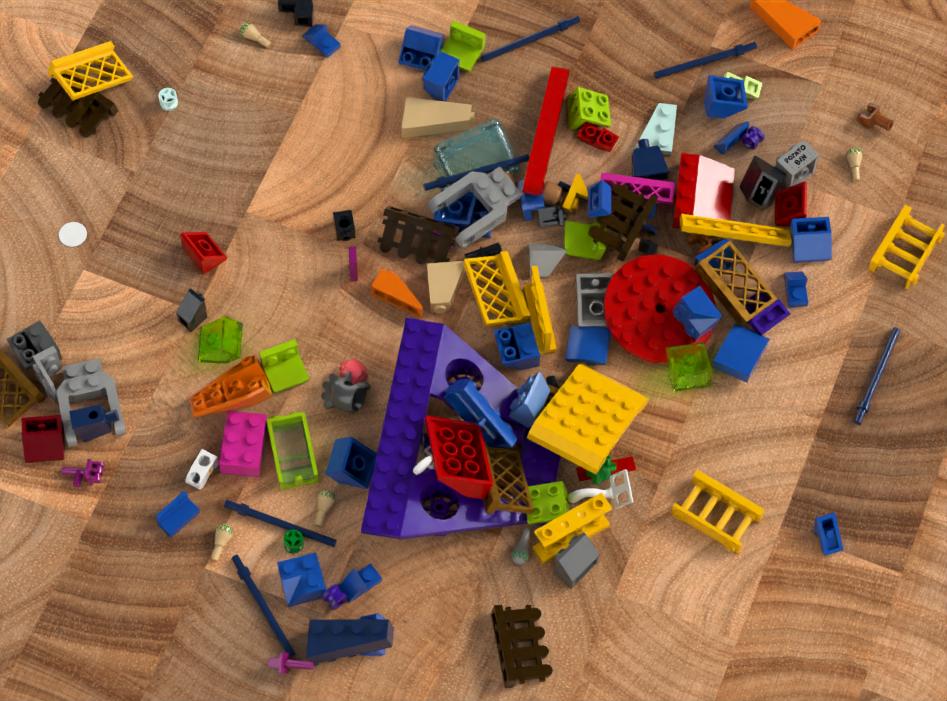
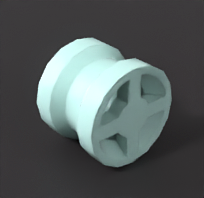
[158,88,178,111]

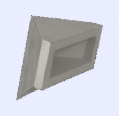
[528,243,567,278]

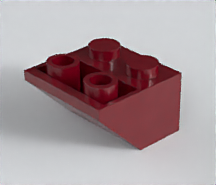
[21,415,65,463]

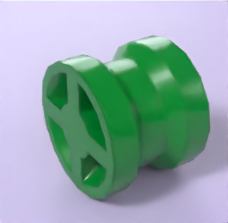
[283,529,304,554]

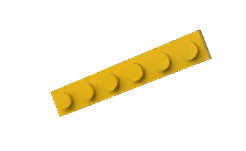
[680,214,792,247]

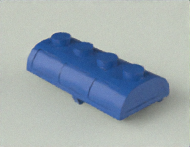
[444,379,517,448]

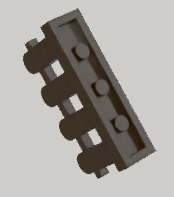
[38,74,118,137]
[588,184,658,262]
[377,206,460,264]
[491,605,553,688]

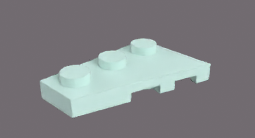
[635,103,677,155]

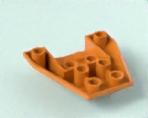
[189,354,272,418]

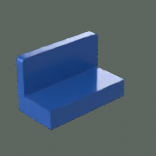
[518,180,545,221]
[156,490,200,538]

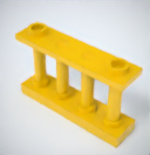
[868,205,945,290]
[671,469,765,554]
[532,492,612,565]

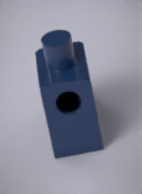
[632,139,669,180]
[69,405,120,442]

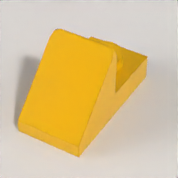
[563,173,588,214]

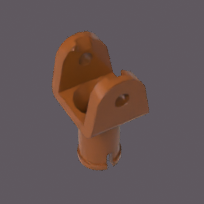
[857,103,894,131]
[687,233,724,255]

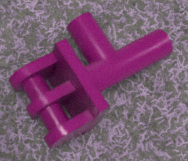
[62,459,105,487]
[267,652,313,674]

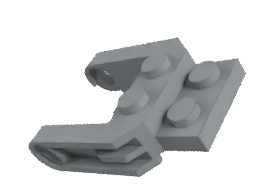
[427,167,523,248]
[56,358,126,447]

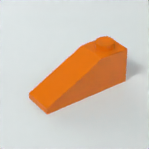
[371,268,423,318]

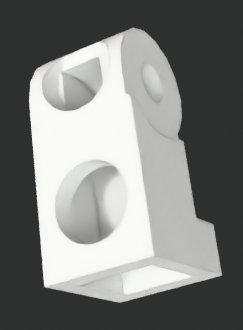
[185,449,219,490]

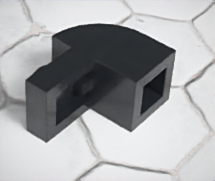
[278,0,314,27]

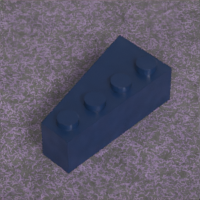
[306,619,394,666]

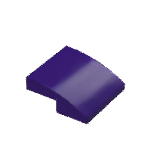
[745,293,791,336]

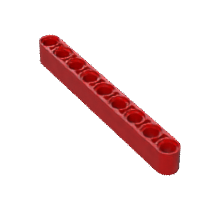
[522,66,570,196]

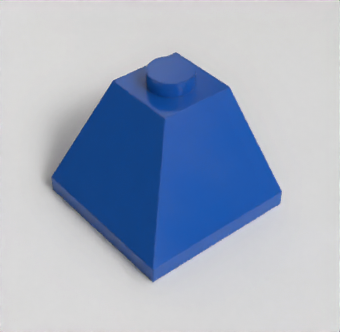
[704,75,748,119]

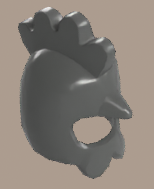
[321,372,371,412]

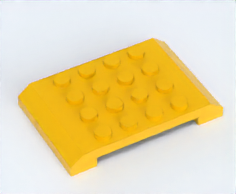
[527,364,649,474]

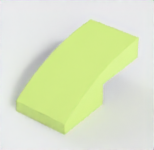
[724,72,762,99]

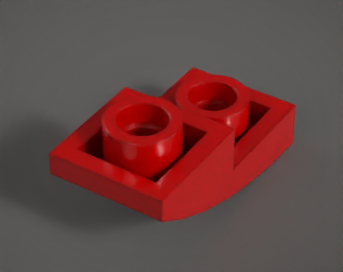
[576,122,619,152]

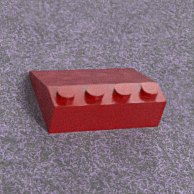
[673,153,735,229]
[425,416,494,499]

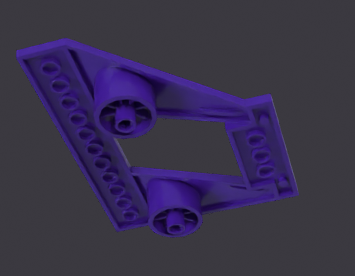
[361,318,561,540]

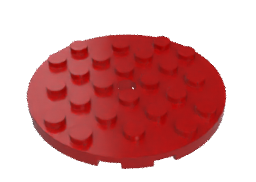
[603,254,716,364]

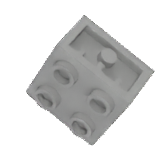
[32,346,62,402]

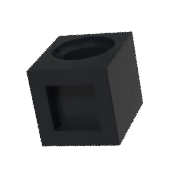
[333,210,356,241]

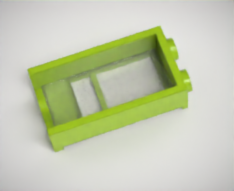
[266,412,319,490]

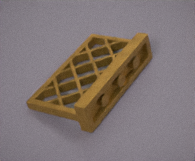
[693,241,777,327]
[0,349,46,427]
[482,441,534,514]

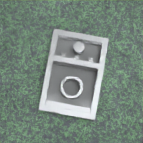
[576,273,614,327]

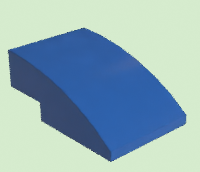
[434,189,493,238]
[712,324,770,383]

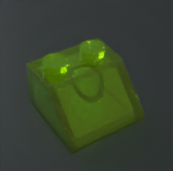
[198,316,243,363]
[666,342,713,392]

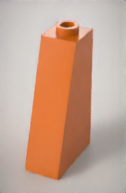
[750,0,821,50]

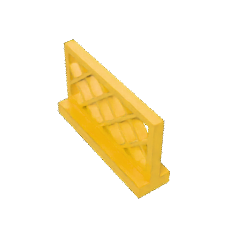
[47,41,133,100]
[463,251,530,327]
[523,265,557,355]

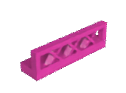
[600,172,675,205]

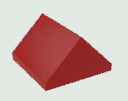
[775,181,807,227]
[180,232,227,274]

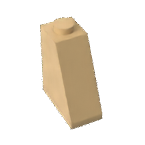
[427,261,465,313]

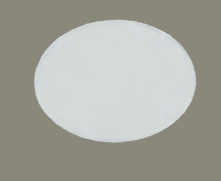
[59,222,87,247]

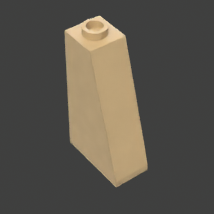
[401,97,475,138]

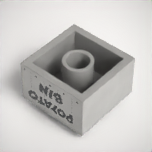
[776,140,819,189]

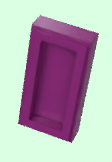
[349,246,358,281]

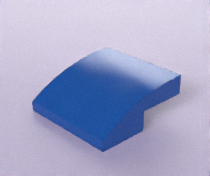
[565,325,611,365]

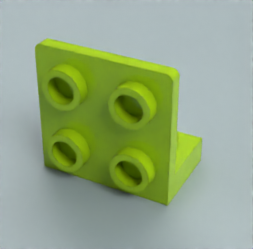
[441,20,486,72]
[566,87,611,130]
[564,221,606,260]
[259,339,310,394]
[527,481,569,525]

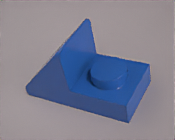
[302,24,341,58]
[784,271,808,307]
[813,512,843,556]
[338,563,382,603]

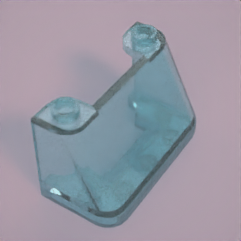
[434,118,520,187]

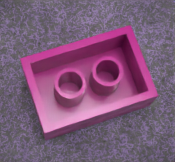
[219,411,267,477]

